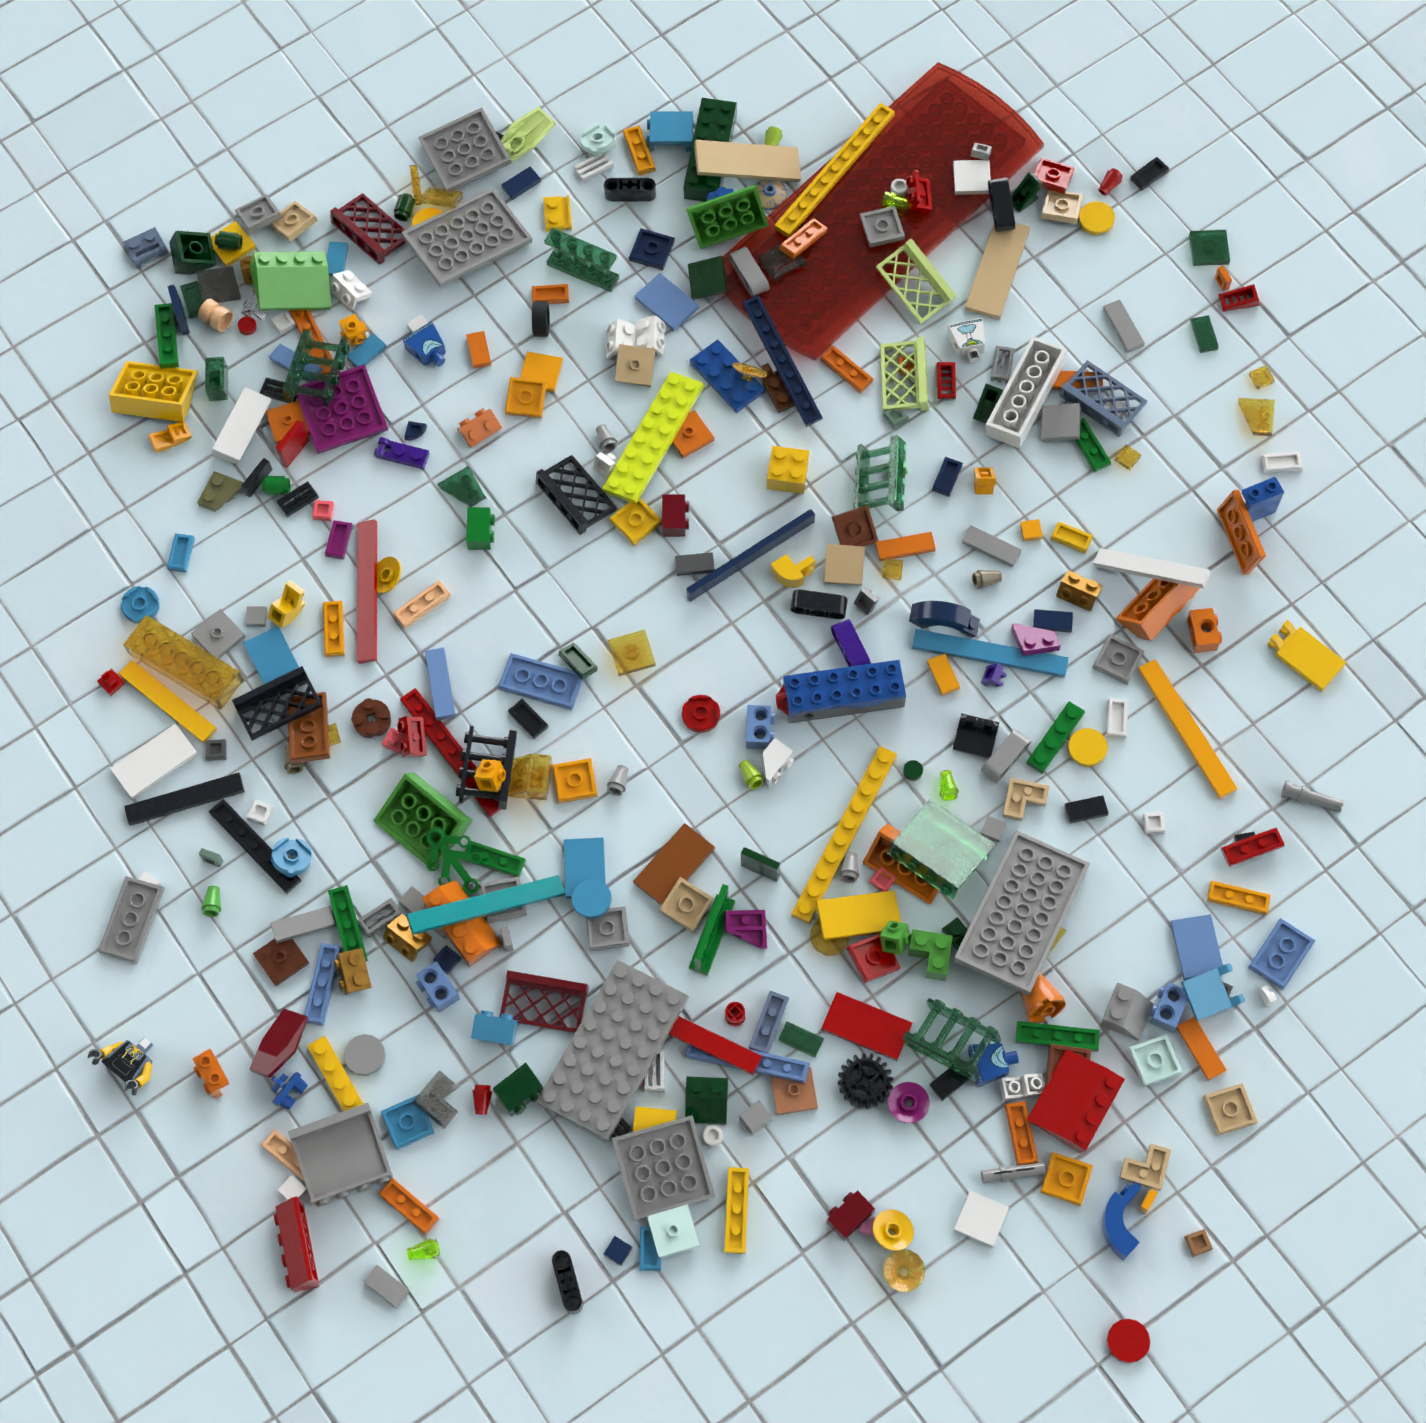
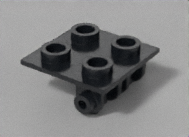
[953,713,1000,758]

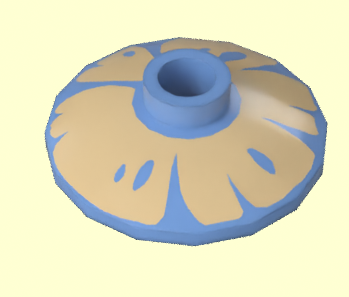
[756,180,787,210]

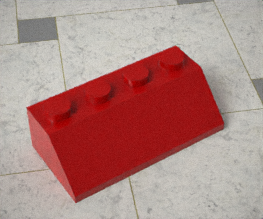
[273,1196,320,1293]

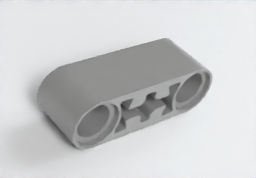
[728,247,769,297]
[981,729,1031,783]

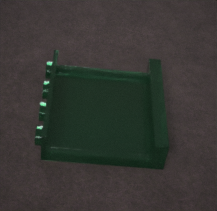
[887,799,996,899]

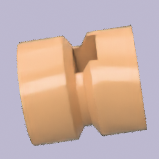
[198,299,233,332]

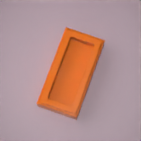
[532,284,569,304]
[466,331,491,369]

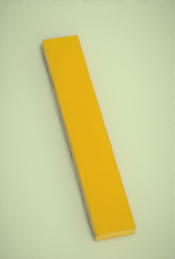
[118,660,217,744]

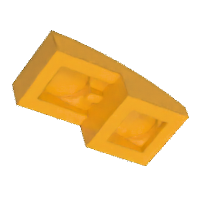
[148,421,192,453]

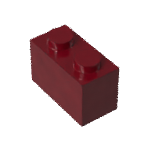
[662,494,689,537]
[826,1190,875,1241]

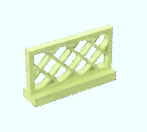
[875,239,956,324]
[880,336,929,412]

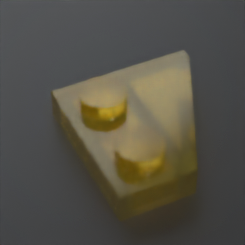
[1238,398,1275,436]

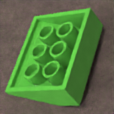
[686,184,769,250]
[249,251,331,311]
[373,773,473,869]

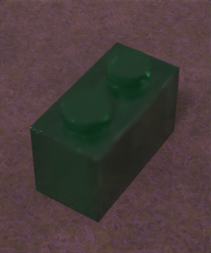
[205,357,228,401]

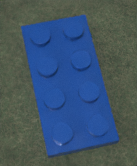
[689,339,765,413]

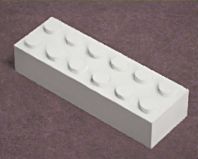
[986,336,1067,449]

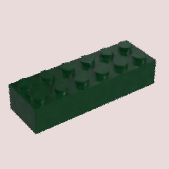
[683,98,737,202]

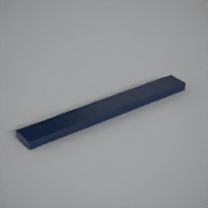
[742,295,823,427]
[686,509,815,602]

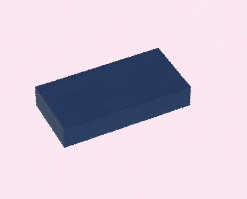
[501,166,541,200]
[932,457,963,497]
[1033,609,1073,633]

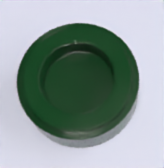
[903,760,923,781]

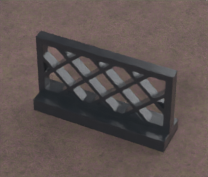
[535,455,617,535]
[232,666,323,741]

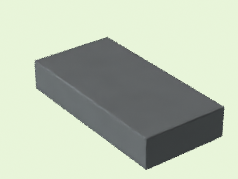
[675,552,715,576]

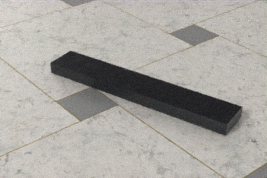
[124,772,245,826]
[208,799,302,894]

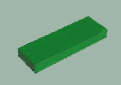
[1075,418,1111,472]
[464,841,526,878]

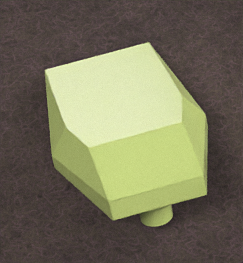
[501,107,556,162]

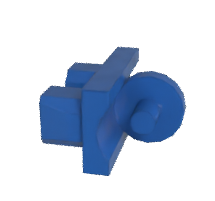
[270,1072,308,1110]

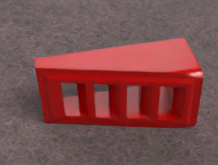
[1218,284,1260,312]
[935,362,956,399]

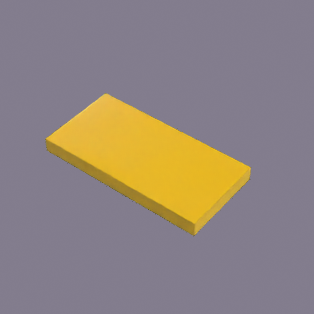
[816,890,901,941]

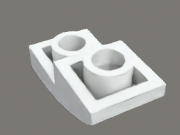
[999,1073,1045,1101]

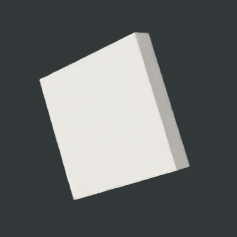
[953,160,991,195]
[954,1191,1009,1247]

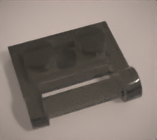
[758,243,806,282]

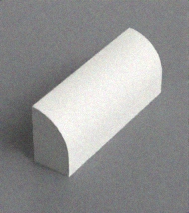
[212,387,272,464]

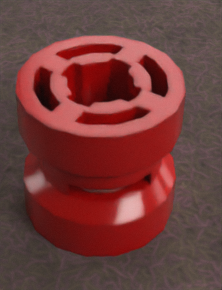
[725,1002,745,1027]

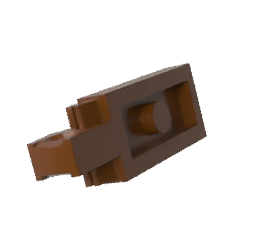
[761,363,795,413]

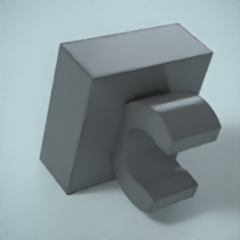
[853,587,879,615]

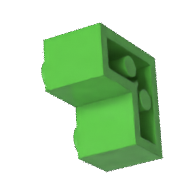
[908,929,953,981]

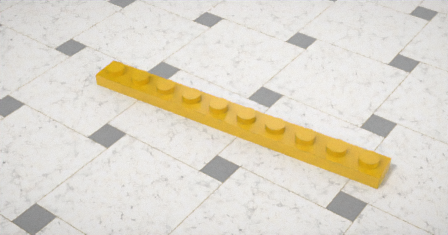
[774,103,895,238]
[791,746,897,924]

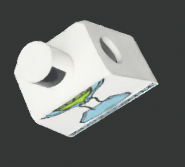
[947,318,985,363]

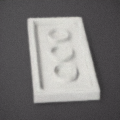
[110,723,198,799]

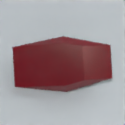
[249,1009,308,1078]

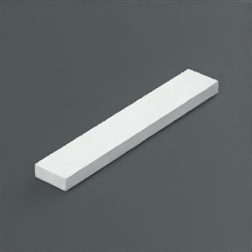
[1093,548,1210,589]

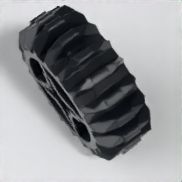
[837,1053,894,1110]

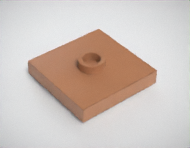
[771,1067,818,1115]

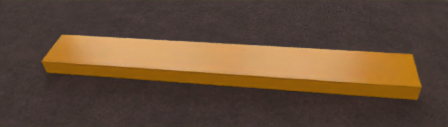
[1138,659,1238,799]

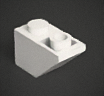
[763,738,794,787]

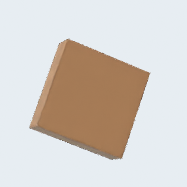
[1184,1229,1213,1257]

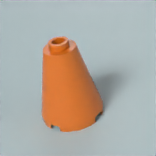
[1021,973,1066,1023]

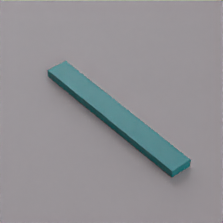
[406,875,565,935]

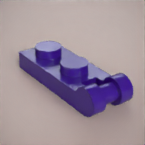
[374,437,430,470]

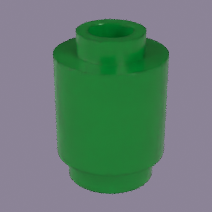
[262,476,291,495]

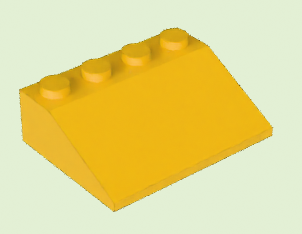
[109,361,198,422]

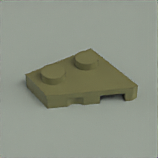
[197,471,244,512]

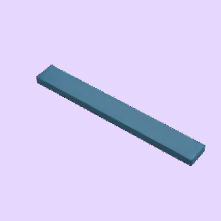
[912,629,1069,677]

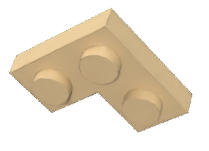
[1002,778,1049,821]
[1119,1144,1171,1191]

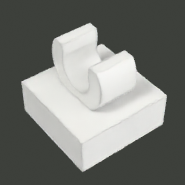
[593,452,616,479]

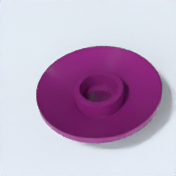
[888,1082,930,1123]

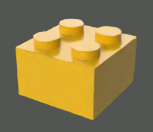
[767,446,810,494]

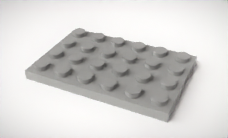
[401,188,532,288]

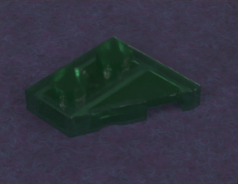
[437,466,486,507]

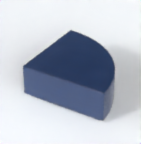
[404,421,427,441]

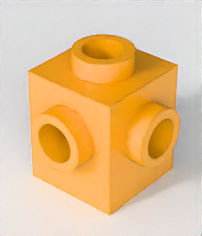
[338,313,368,347]
[474,759,506,792]

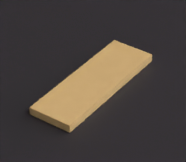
[694,140,801,182]
[965,223,1030,320]

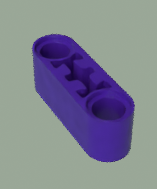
[831,619,871,667]

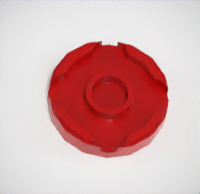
[681,694,720,733]
[1106,1318,1151,1363]

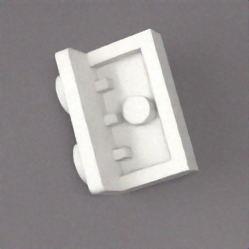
[329,270,372,310]
[635,315,666,355]
[605,319,637,359]

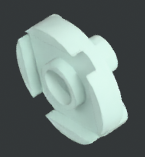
[580,125,617,157]

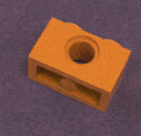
[1187,608,1222,653]

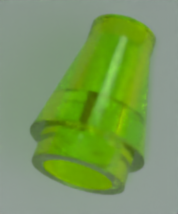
[881,190,909,210]
[939,770,959,801]
[407,1238,440,1261]

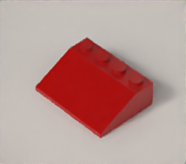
[1026,1049,1125,1153]

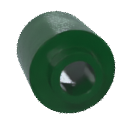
[394,193,416,222]
[215,231,243,251]

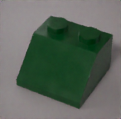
[169,231,216,274]
[493,1062,543,1117]
[685,1076,728,1125]

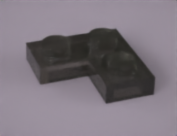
[412,1070,458,1129]

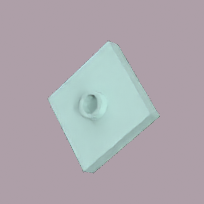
[1128,1034,1183,1087]
[647,1204,700,1258]

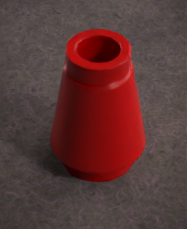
[1098,168,1123,196]
[472,1085,493,1115]

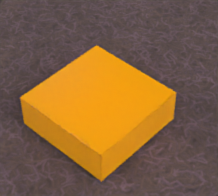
[1020,519,1043,541]
[1138,1189,1158,1214]

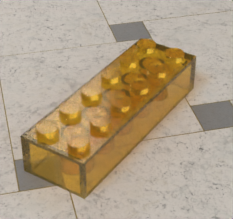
[123,615,244,710]

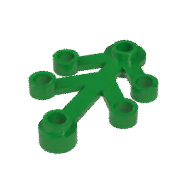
[426,827,483,894]

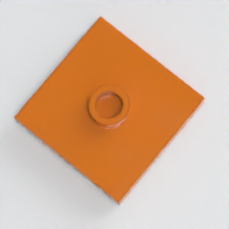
[266,401,310,445]
[672,410,715,458]

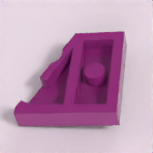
[724,910,767,950]

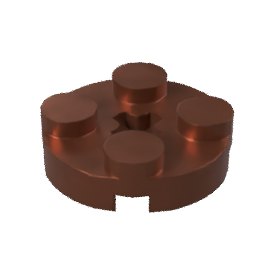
[351,698,391,738]

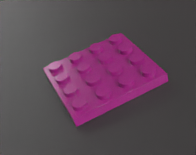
[294,364,388,454]

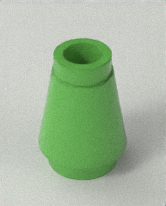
[201,886,221,917]

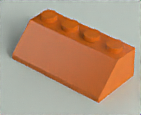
[1116,579,1200,641]
[862,824,955,905]
[422,880,503,967]

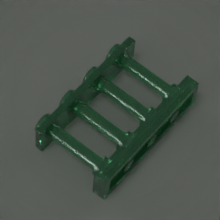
[544,228,619,292]
[282,330,350,407]
[853,435,906,512]
[903,998,1001,1082]

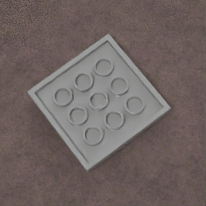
[418,108,512,193]
[612,1115,715,1221]

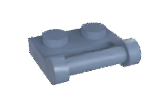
[122,227,169,268]

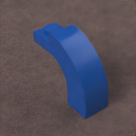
[1102,1182,1142,1261]

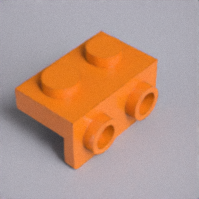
[457,408,502,448]
[192,1049,229,1099]

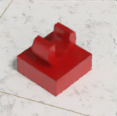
[97,668,126,696]

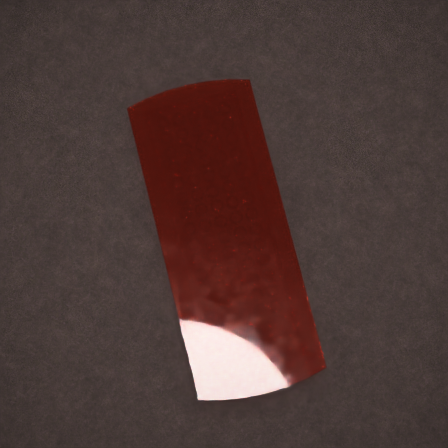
[723,62,1044,361]

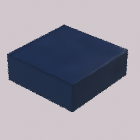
[433,945,462,974]
[604,1236,633,1266]

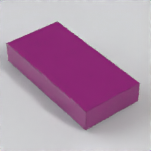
[325,520,353,560]

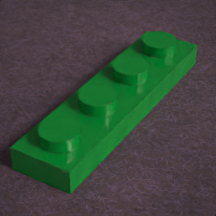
[154,303,179,369]
[1026,701,1085,774]
[328,885,368,961]
[1015,1021,1100,1052]

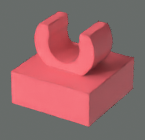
[382,728,401,754]

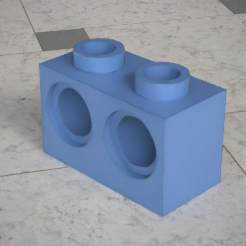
[746,705,775,749]
[416,961,460,1012]
[1149,982,1188,1033]

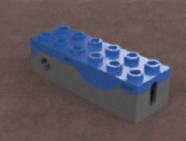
[776,660,906,724]

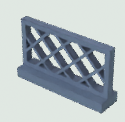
[1059,360,1147,437]

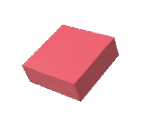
[312,500,334,521]
[869,866,897,892]

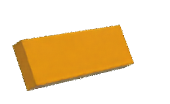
[623,125,656,176]
[323,600,345,657]
[1207,881,1271,915]

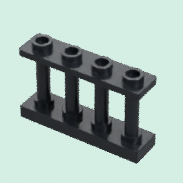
[456,725,517,810]

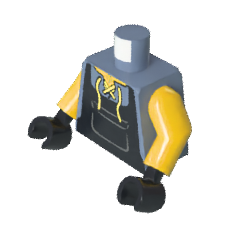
[87,1037,153,1096]

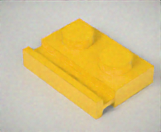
[543,195,572,232]

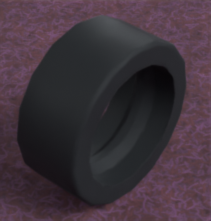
[532,301,550,337]

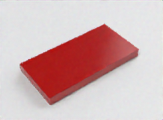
[821,992,913,1061]

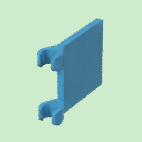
[1181,964,1245,1021]

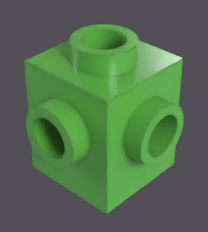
[880,921,911,955]

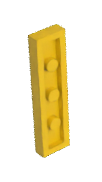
[307,1035,364,1111]
[724,1167,749,1254]

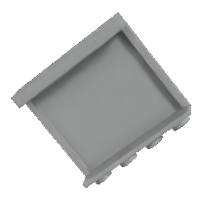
[288,1103,393,1207]

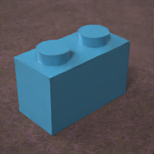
[471,1010,518,1045]

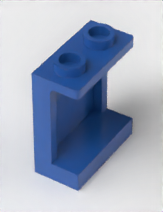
[1241,477,1284,522]

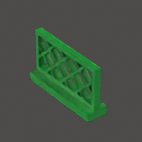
[689,884,735,976]

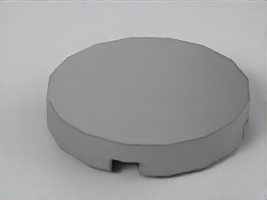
[344,1034,386,1076]

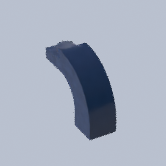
[909,601,980,638]

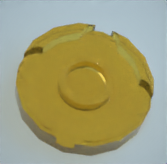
[810,919,850,956]

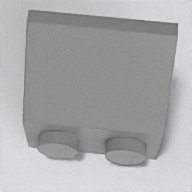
[1100,982,1153,1041]

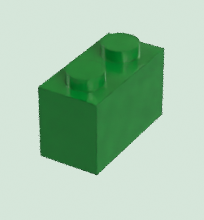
[466,507,495,550]

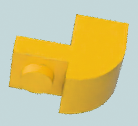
[771,554,815,588]
[267,581,305,628]

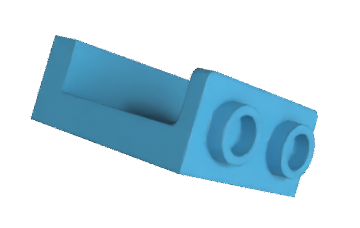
[646,111,693,152]

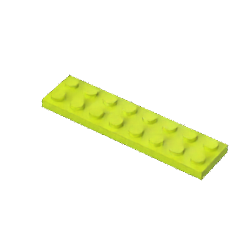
[602,372,704,504]

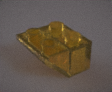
[508,754,553,800]

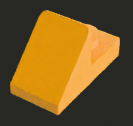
[974,467,996,494]

